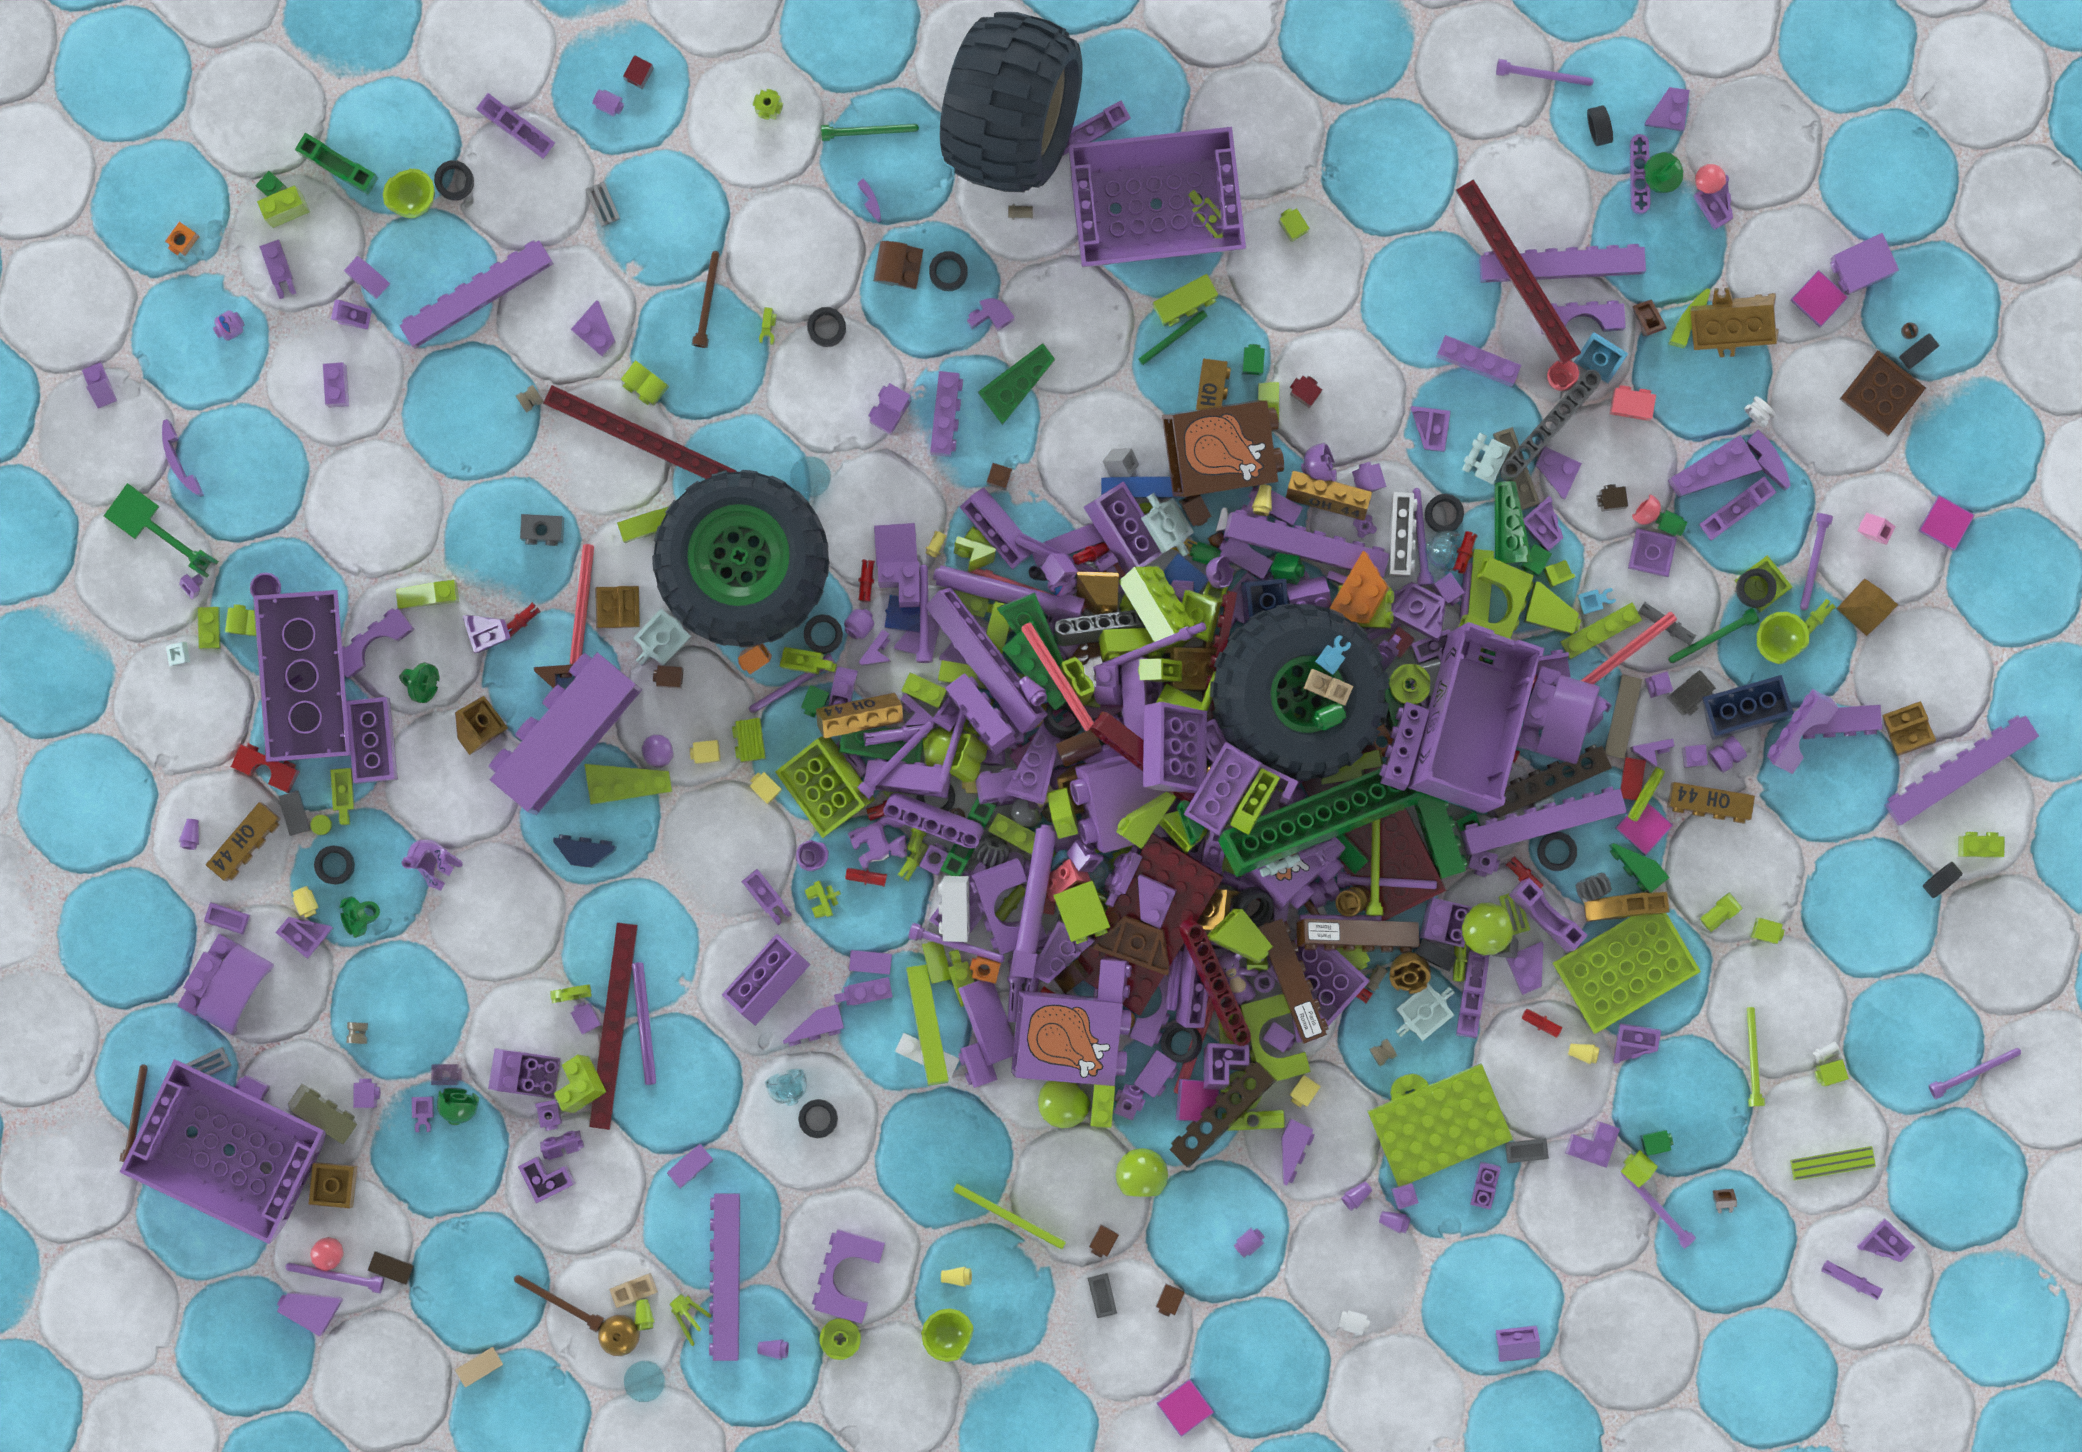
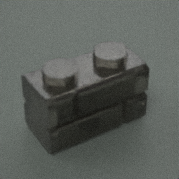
[1667,670,1716,716]

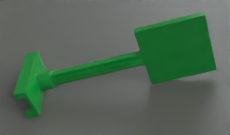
[104,483,219,578]

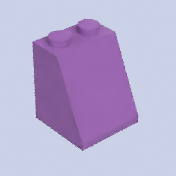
[1830,233,1899,295]

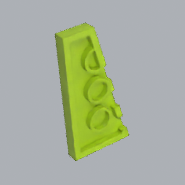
[584,764,672,805]

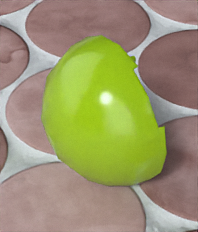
[383,168,435,218]
[1756,612,1809,664]
[923,726,964,778]
[1462,902,1513,955]
[1037,1081,1091,1129]
[1115,1148,1169,1197]
[921,1308,974,1362]

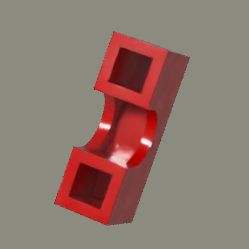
[230,743,300,793]

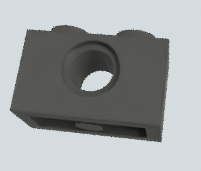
[520,514,564,546]

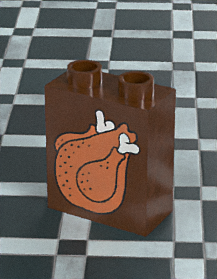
[1162,400,1284,497]

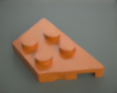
[1330,551,1389,624]

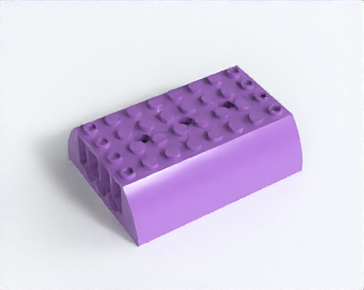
[1068,127,1246,267]
[120,1059,326,1244]

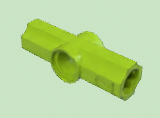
[1222,1110,1285,1131]

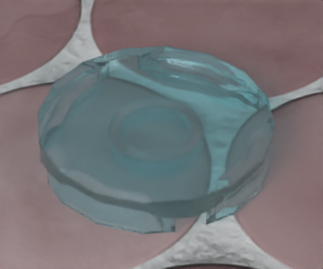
[790,456,831,497]
[624,1361,665,1402]

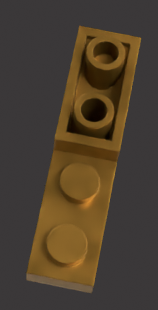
[1584,892,1670,922]

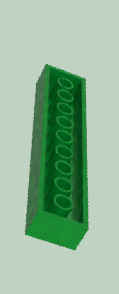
[1385,678,1467,879]
[1218,768,1423,877]

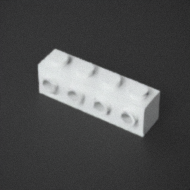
[1388,492,1417,577]

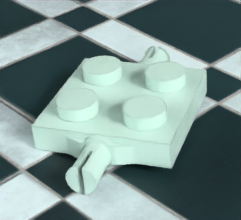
[1141,493,1194,557]
[633,609,692,666]
[1396,983,1455,1041]

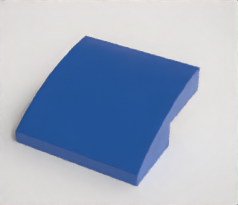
[1163,553,1208,593]

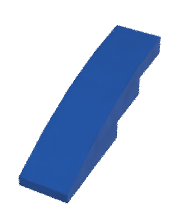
[1101,477,1187,499]

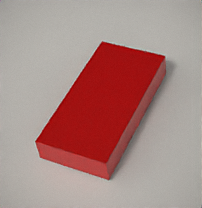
[1620,757,1646,801]

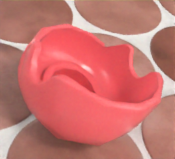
[1695,164,1726,194]
[1547,360,1579,391]
[1632,494,1661,525]
[310,1237,344,1271]

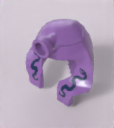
[401,839,463,891]

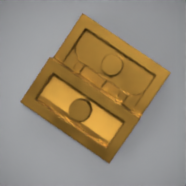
[595,586,640,628]
[1882,701,1936,756]

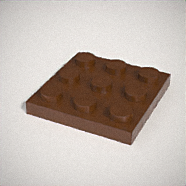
[1840,350,1926,437]

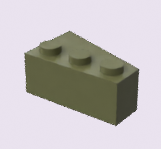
[288,1084,357,1145]

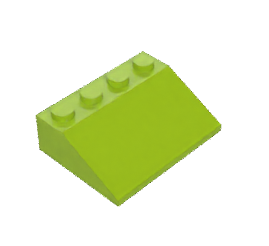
[775,736,876,838]

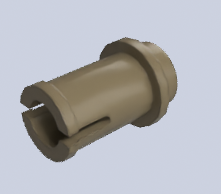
[1008,204,1033,220]
[1365,964,1388,992]

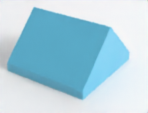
[1574,332,1628,384]

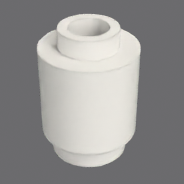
[1338,1310,1370,1335]

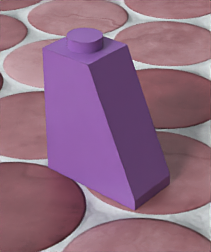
[277,1292,344,1336]

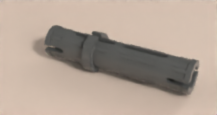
[1638,602,1697,646]

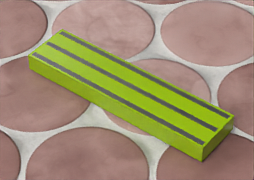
[1790,1146,1876,1181]

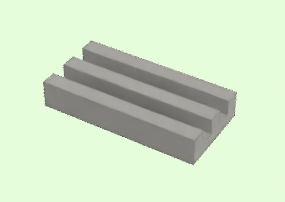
[585,181,620,227]
[186,1047,232,1076]

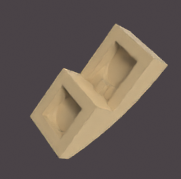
[1304,669,1353,705]
[609,1273,658,1308]
[455,1347,503,1388]

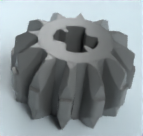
[974,835,1010,867]
[1575,873,1612,902]

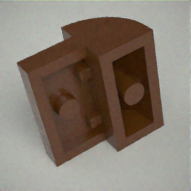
[873,241,924,290]
[1055,730,1103,767]

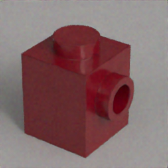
[1289,376,1323,408]

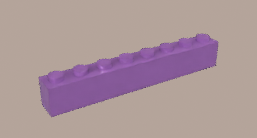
[399,240,554,349]
[1479,244,1646,283]
[1223,510,1389,578]
[925,587,1048,733]
[1885,715,2039,826]
[1461,786,1627,856]
[709,1193,740,1361]

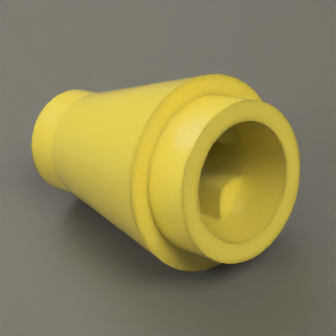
[1252,484,1272,516]
[1568,1043,1600,1065]
[941,1266,972,1287]

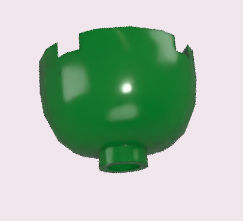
[437,1088,479,1125]

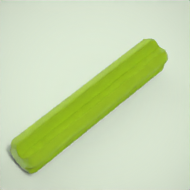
[1628,767,1665,822]

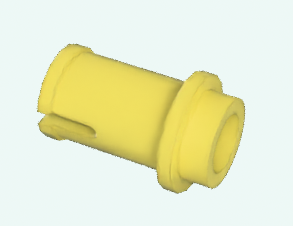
[925,531,947,558]

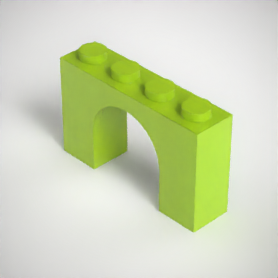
[1458,557,1534,639]
[1240,993,1311,1081]

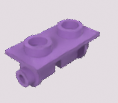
[540,1130,584,1160]

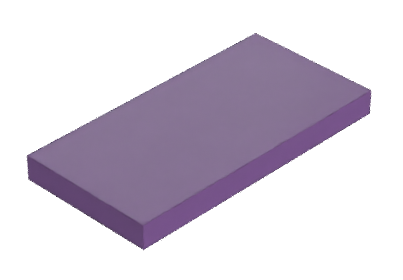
[1184,742,1262,836]
[958,980,1014,1066]

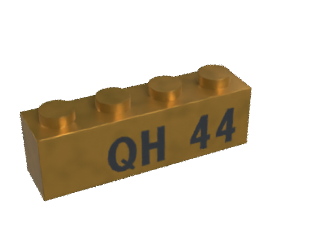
[1196,358,1231,409]
[1286,471,1372,521]
[816,693,903,738]
[1667,782,1755,824]
[205,802,281,881]

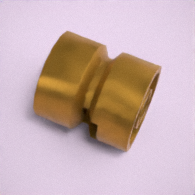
[1336,885,1371,917]

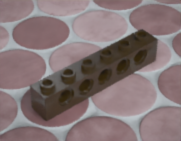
[1493,744,1612,818]
[1169,1062,1277,1168]

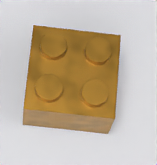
[308,1162,358,1209]

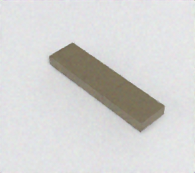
[1493,427,1540,510]
[1604,674,1642,759]

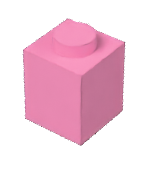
[1858,513,1895,545]

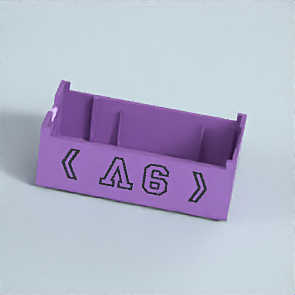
[1408,622,1544,813]

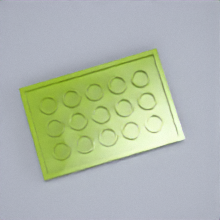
[1552,913,1701,1034]
[1367,1063,1513,1187]

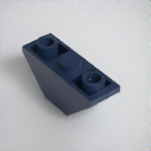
[553,834,617,868]

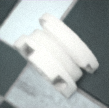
[1744,396,1776,428]

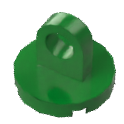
[1644,152,1684,193]
[399,662,440,703]
[339,896,380,938]

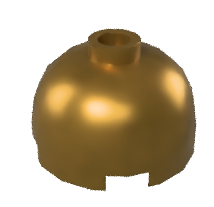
[1389,952,1431,994]
[598,1315,640,1356]

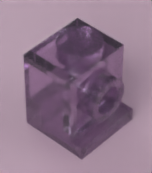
[431,1064,462,1085]

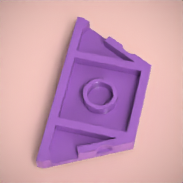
[1391,582,1446,642]

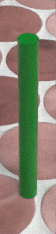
[1138,310,1207,365]

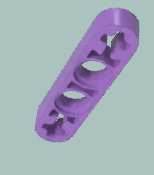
[1629,134,1650,214]

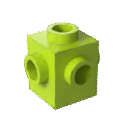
[753,89,784,120]

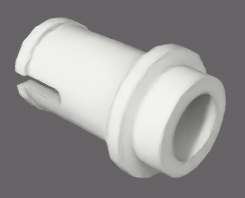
[1812,1041,1841,1064]

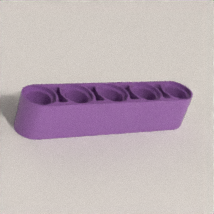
[884,793,984,848]

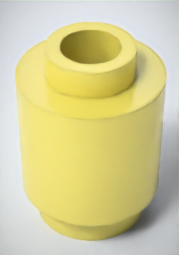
[292,886,319,918]

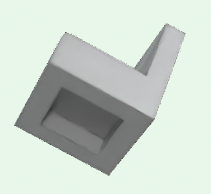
[1102,448,1139,477]

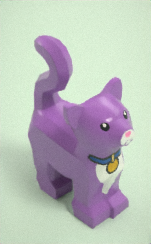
[848,816,908,870]

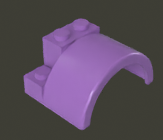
[1517,667,1600,764]
[177,934,274,1035]

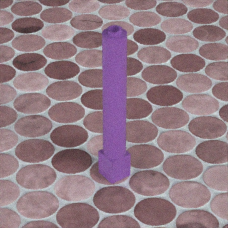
[933,565,1085,622]
[1010,824,1057,979]

